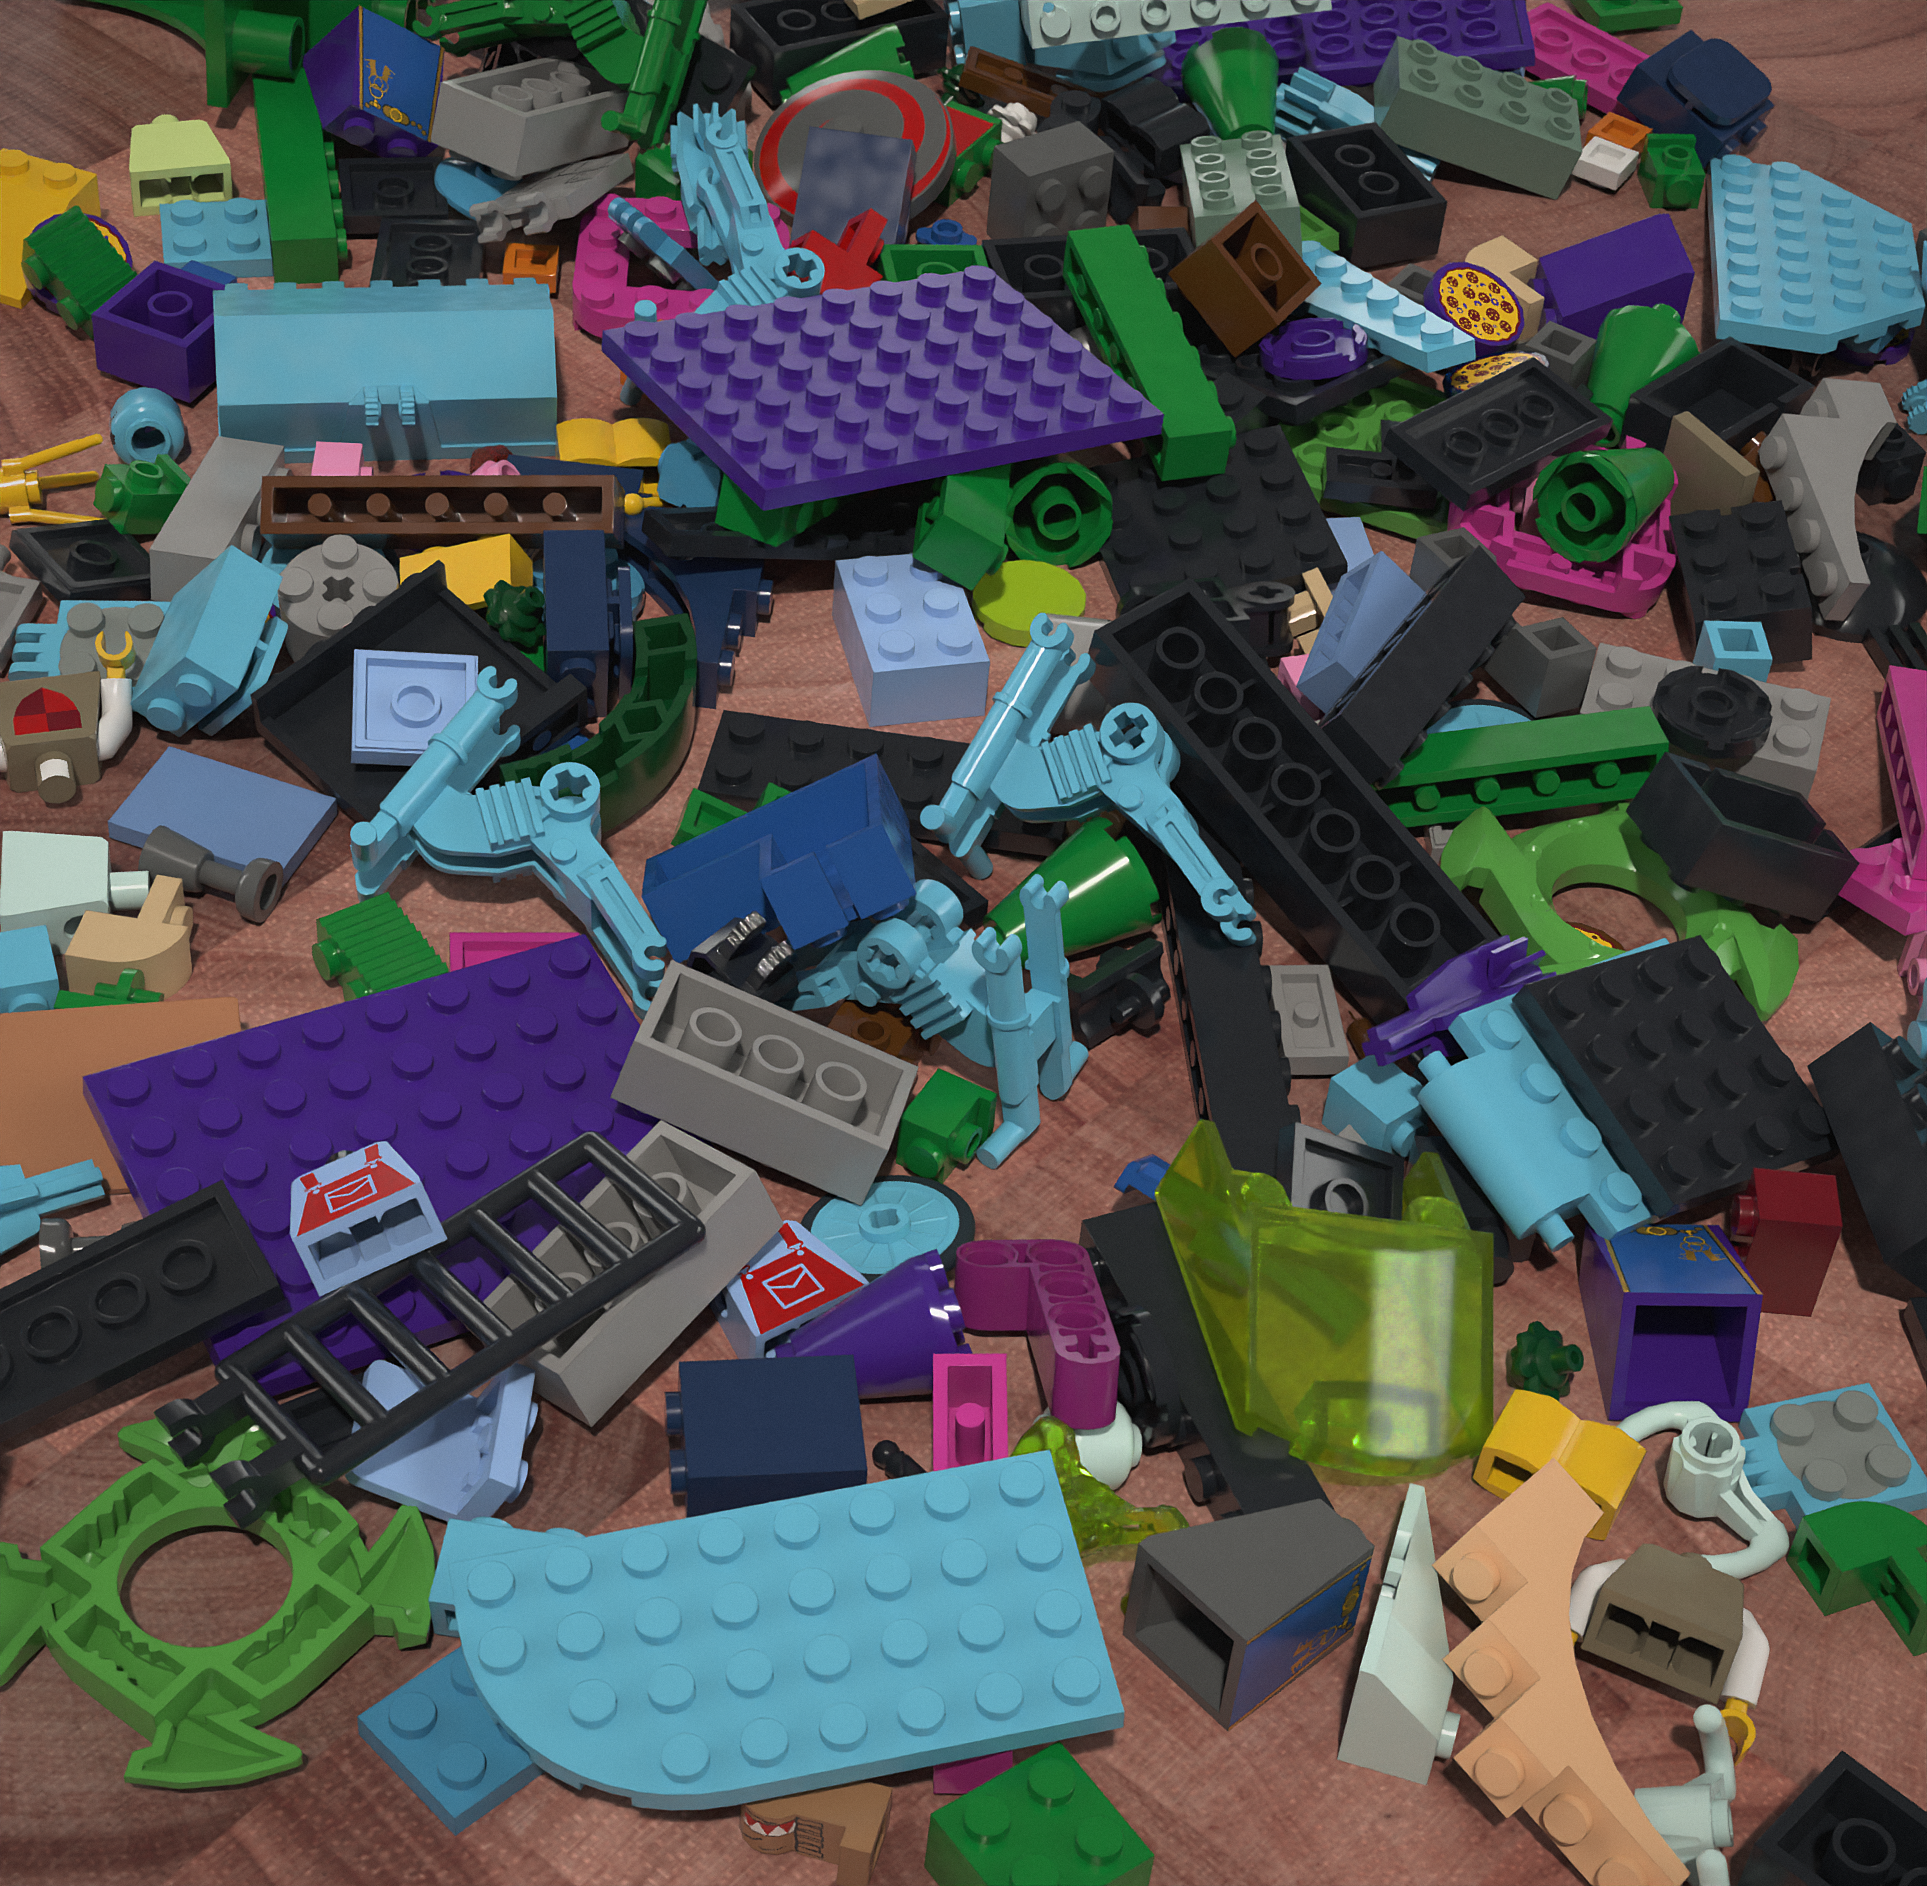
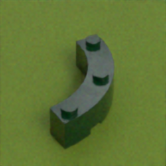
[499,613,697,834]

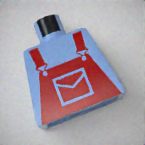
[290,1141,447,1296]
[709,1220,869,1359]

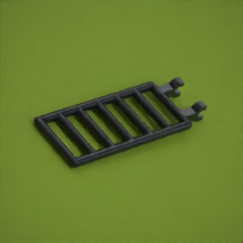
[154,1131,706,1531]

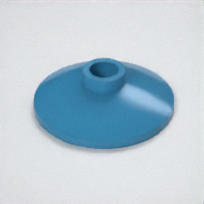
[434,157,524,220]

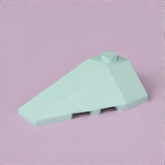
[1337,1483,1461,1785]

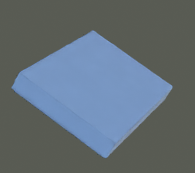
[108,746,337,888]

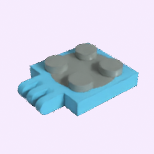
[8,600,171,712]
[1738,1383,1927,1530]

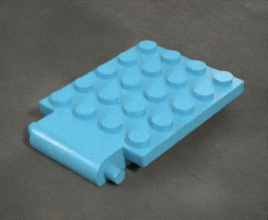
[1417,938,1672,1252]

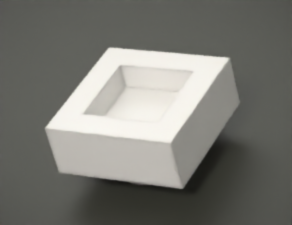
[1571,136,1639,191]

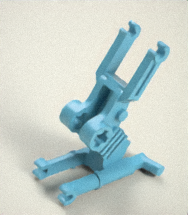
[620,122,825,406]
[920,613,1257,947]
[350,666,667,1020]
[774,874,1089,1169]

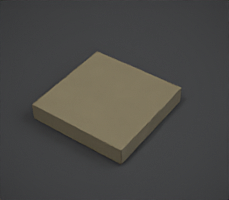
[1664,411,1760,516]

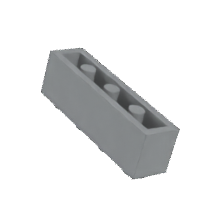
[149,436,293,602]

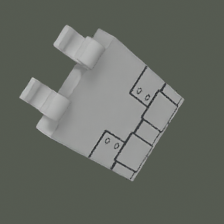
[469,153,634,244]

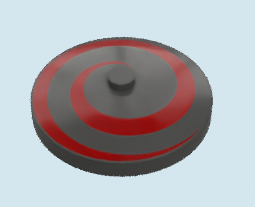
[754,70,957,227]

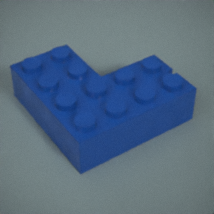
[641,754,917,963]

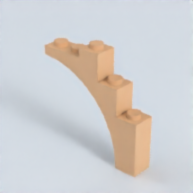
[1432,1458,1691,1886]

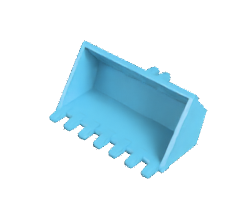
[213,278,558,463]

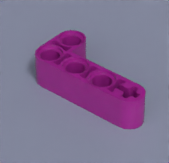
[954,1239,1120,1430]

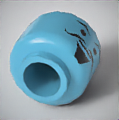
[109,387,185,464]

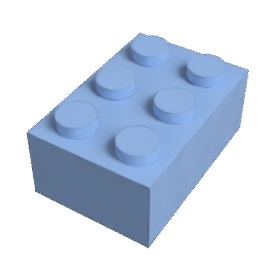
[832,554,990,727]

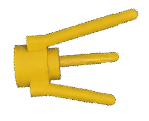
[0,434,106,525]

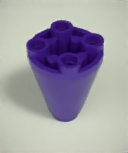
[774,1249,973,1399]

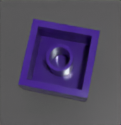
[91,260,225,403]

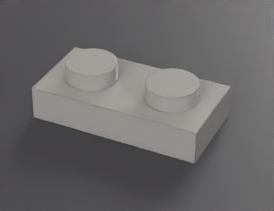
[1268,965,1349,1075]

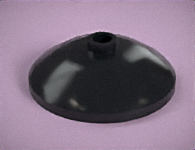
[1796,531,1927,643]

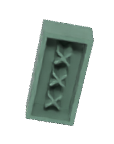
[1373,36,1582,200]
[1180,131,1303,259]

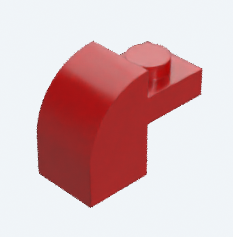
[787,208,888,295]

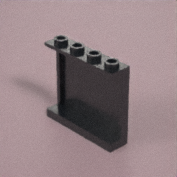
[250,560,589,823]

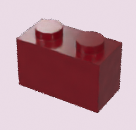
[1730,1168,1843,1317]

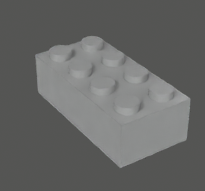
[430,55,629,180]
[1580,642,1831,800]
[610,960,919,1206]
[483,1120,784,1427]

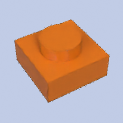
[1584,112,1653,154]
[503,243,559,293]

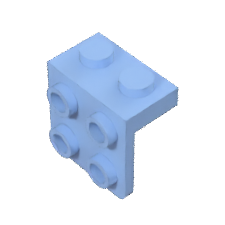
[345,1360,538,1522]

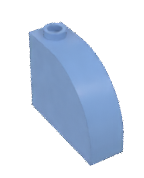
[1296,551,1425,713]

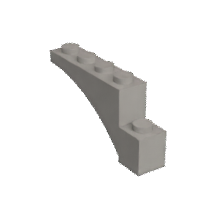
[1758,378,1897,621]

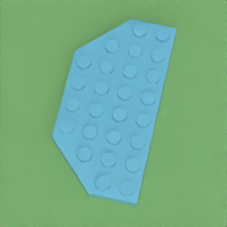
[1706,154,1925,354]

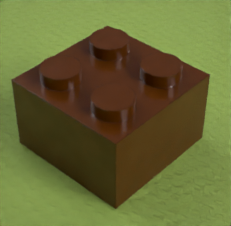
[1168,200,1322,357]

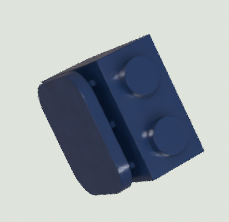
[1616,30,1775,172]
[789,126,917,270]
[543,530,633,718]
[664,1355,868,1518]

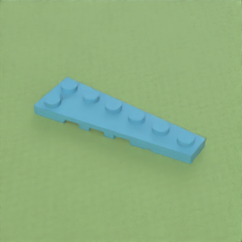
[1291,241,1476,373]

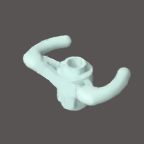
[1616,1401,1790,1580]
[1634,1704,1737,1886]

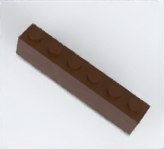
[260,475,625,549]

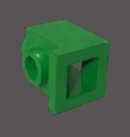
[1637,133,1706,209]
[93,454,191,535]
[896,1068,997,1184]

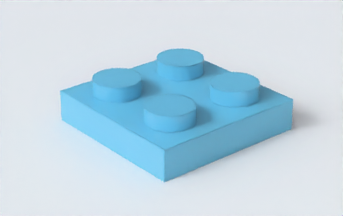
[159,198,273,278]

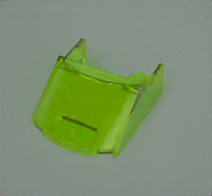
[1155,1119,1494,1477]

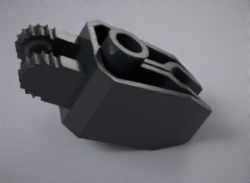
[686,910,799,1004]

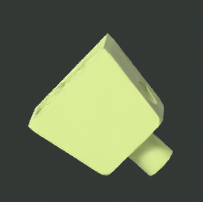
[129,114,233,217]

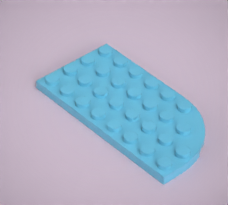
[448,1450,1125,1810]

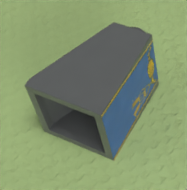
[1122,1498,1375,1731]

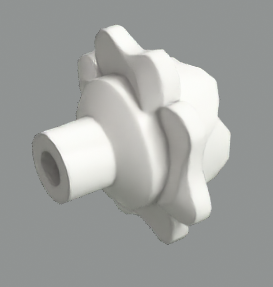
[988,102,1037,143]

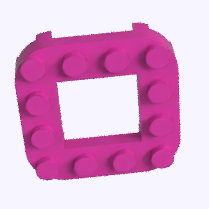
[572,193,790,338]
[1447,436,1678,619]

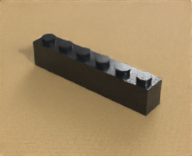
[1318,545,1526,790]
[1079,1202,1336,1521]

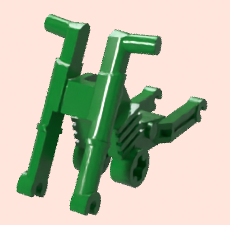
[412,0,708,150]

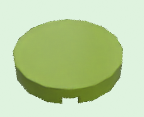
[971,560,1086,647]

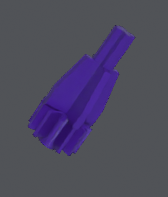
[1362,934,1557,1067]

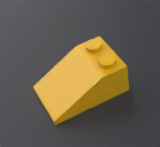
[0,148,101,309]

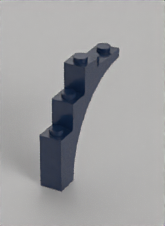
[507,454,774,709]

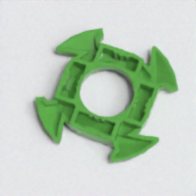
[1439,800,1799,1021]
[0,1415,435,1789]

